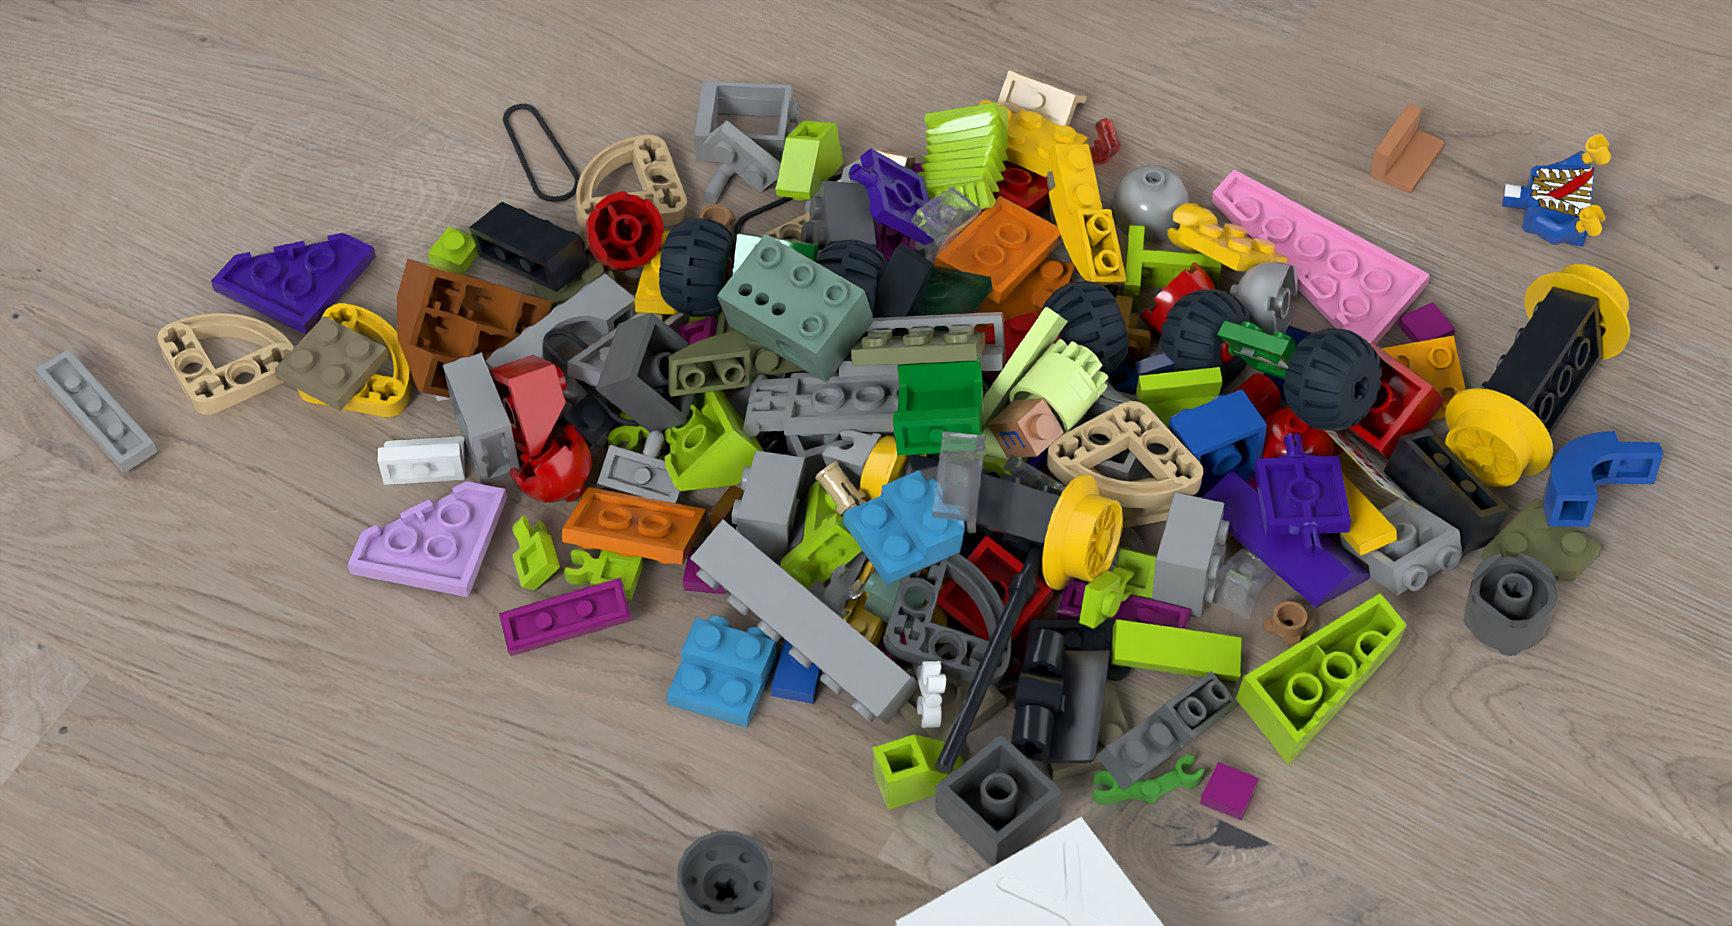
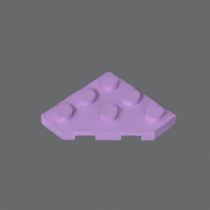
[348,481,507,597]

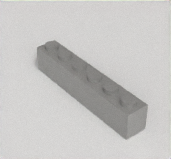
[690,520,919,724]

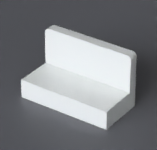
[378,436,466,485]

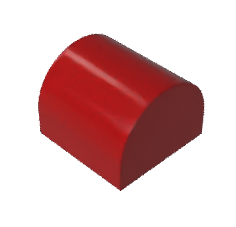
[1230,373,1281,420]

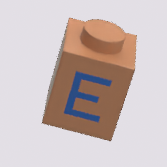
[987,398,1064,458]

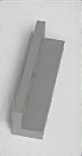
[838,312,1006,377]

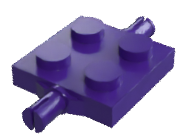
[849,148,950,246]
[1254,433,1351,557]

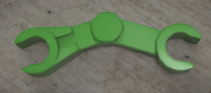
[1092,755,1204,805]

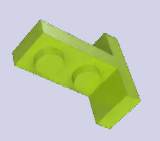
[1124,225,1221,311]
[780,481,862,593]

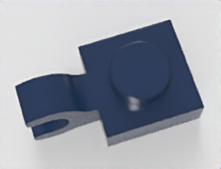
[1109,353,1174,395]

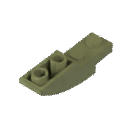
[669,330,805,396]

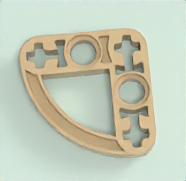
[575,135,687,233]
[157,313,294,415]
[1047,401,1203,508]

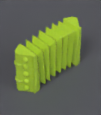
[917,102,1009,214]

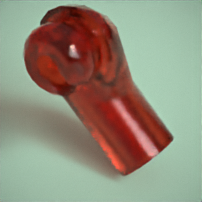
[1088,118,1121,165]

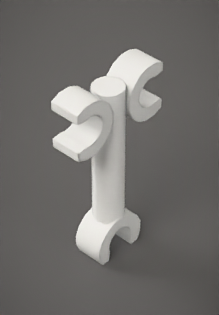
[904,628,946,728]

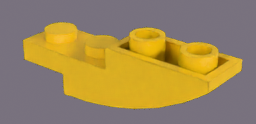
[1048,144,1127,285]

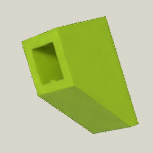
[776,120,843,201]
[872,734,964,810]

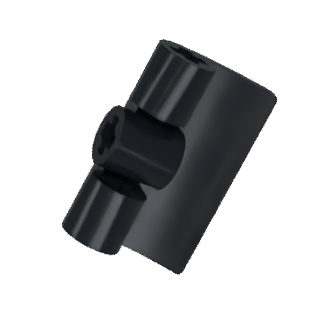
[1011,629,1110,763]

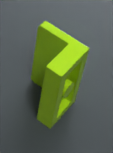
[1136,367,1222,429]

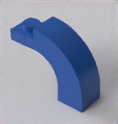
[1543,431,1663,527]

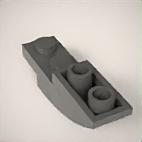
[1096,671,1239,791]

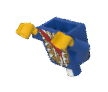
[1502,134,1611,247]

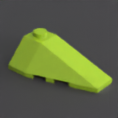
[664,390,763,491]

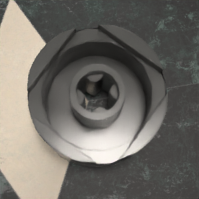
[1464,553,1558,656]

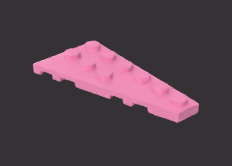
[1212,169,1430,345]

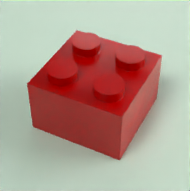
[1346,342,1445,460]

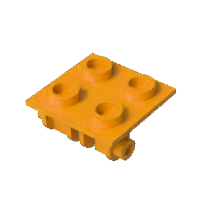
[1381,336,1466,421]

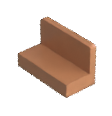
[1370,103,1444,193]

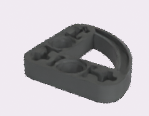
[884,553,1011,686]

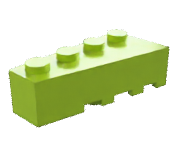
[1236,593,1407,766]

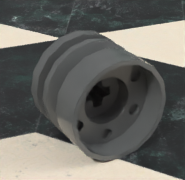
[677,831,774,926]

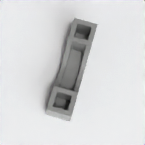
[485,274,638,370]

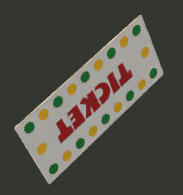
[1325,430,1419,508]

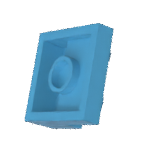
[842,471,965,585]
[666,616,777,728]

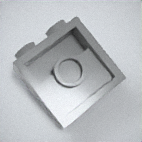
[1340,498,1463,596]

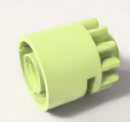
[1010,339,1108,436]

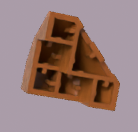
[397,259,553,398]

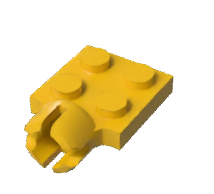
[978,100,1088,177]
[1167,203,1288,271]

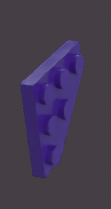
[211,232,376,335]

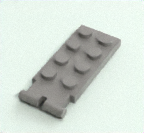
[743,371,899,437]

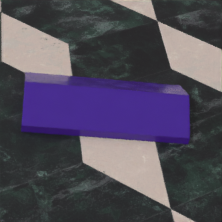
[1201,470,1370,608]

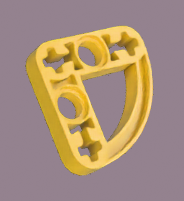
[297,303,412,418]

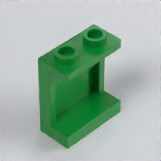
[893,358,984,455]

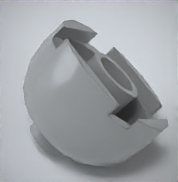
[1112,165,1189,242]
[1230,262,1298,336]

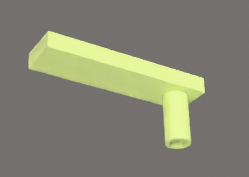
[968,307,1068,474]

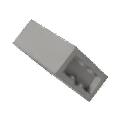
[694,81,799,163]
[443,353,519,485]

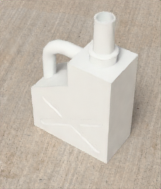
[895,817,1164,926]

